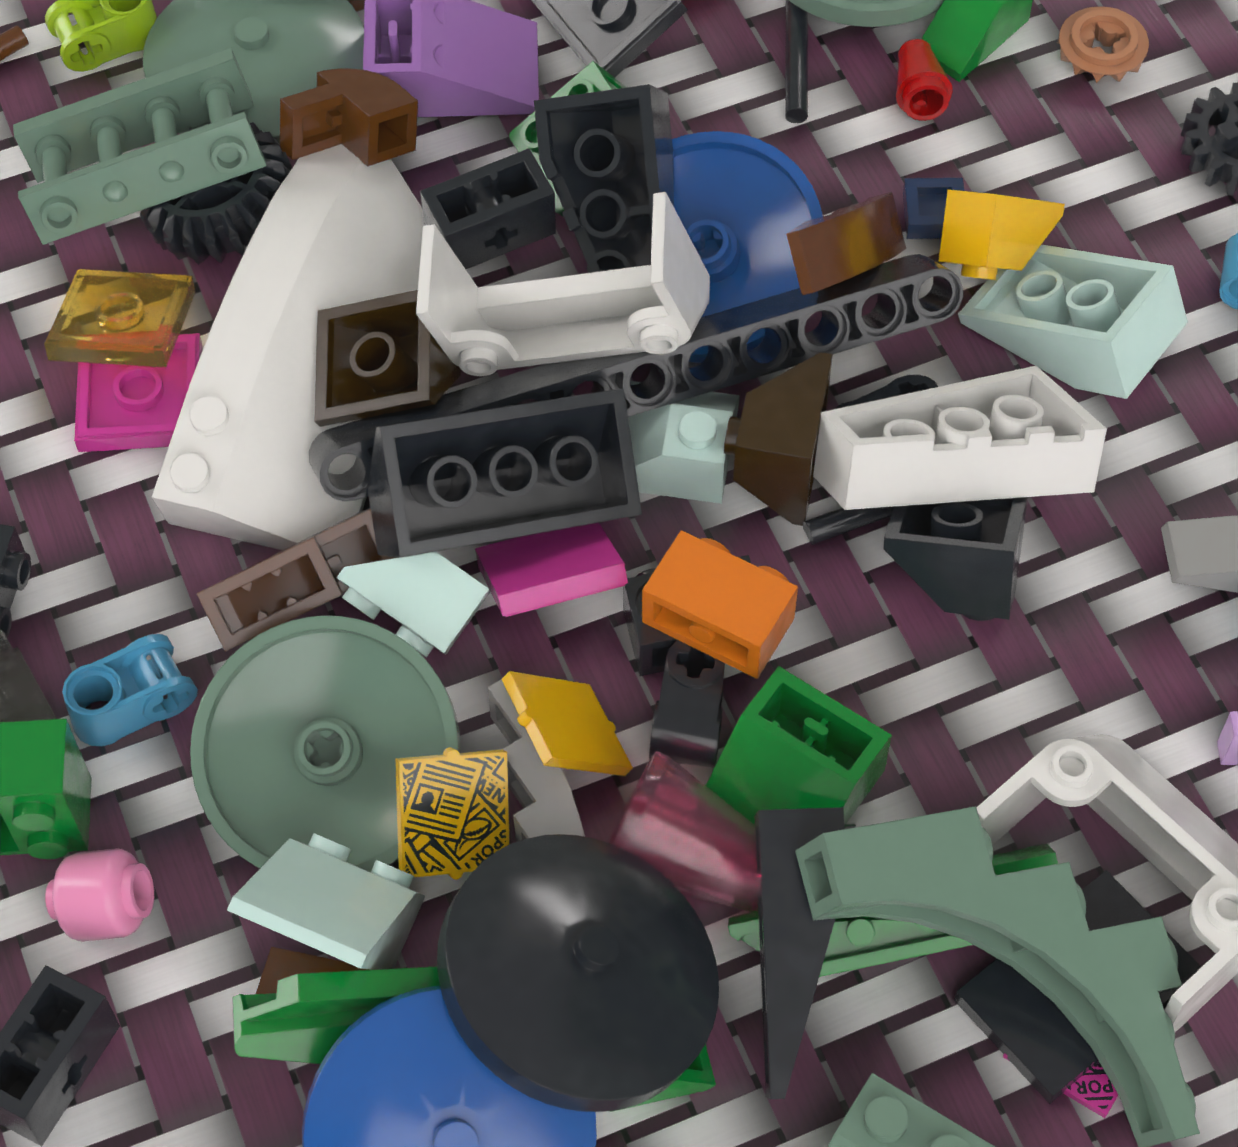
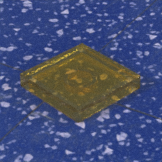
[44,269,195,367]

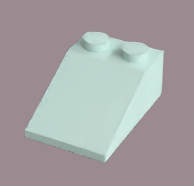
[958,244,1188,399]
[227,833,425,970]

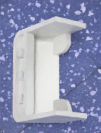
[416,192,710,376]
[976,734,1238,1032]

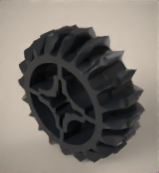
[140,122,292,265]

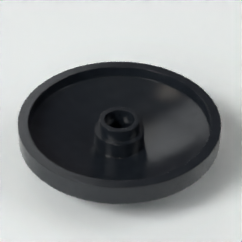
[437,834,719,1112]

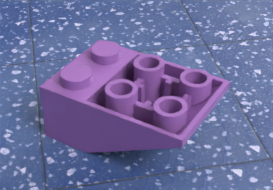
[363,0,539,117]

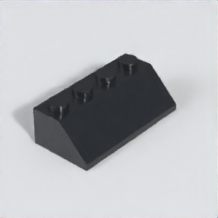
[368,388,642,558]

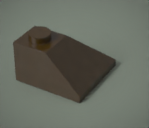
[314,290,461,427]
[724,352,833,526]

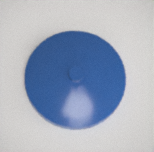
[672,131,824,363]
[302,986,597,1147]

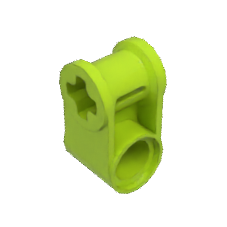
[45,0,157,72]

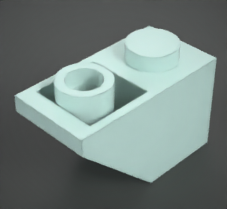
[337,551,490,657]

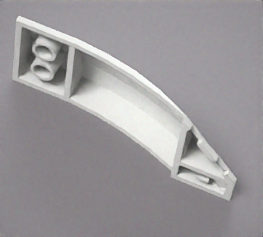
[152,144,424,550]

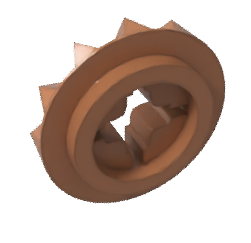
[1057,7,1149,83]

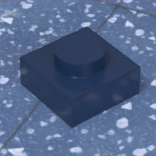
[903,178,964,239]

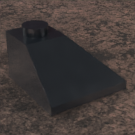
[883,497,1028,621]

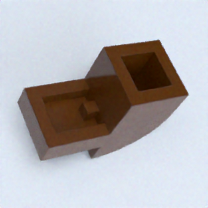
[280,68,418,167]

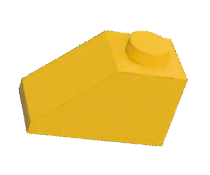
[938,190,1065,280]

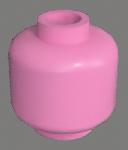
[45,848,154,942]

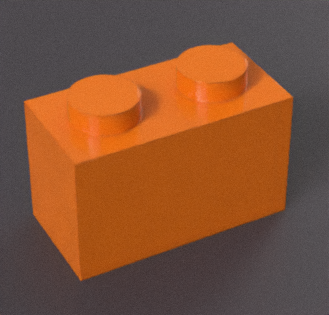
[642,530,798,679]

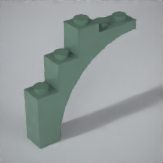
[795,806,1200,1147]

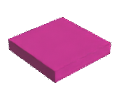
[74,333,203,452]
[475,522,628,617]

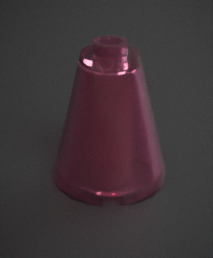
[609,751,758,914]

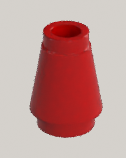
[896,39,953,121]

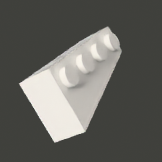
[813,366,1107,510]

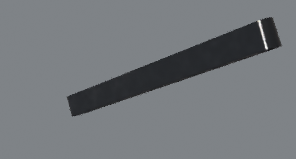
[309,254,963,501]

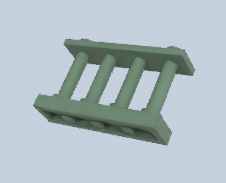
[13,48,267,245]

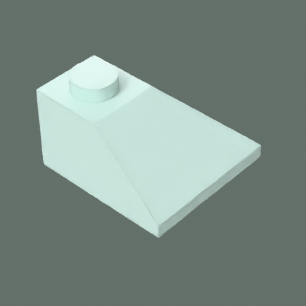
[628,381,739,504]

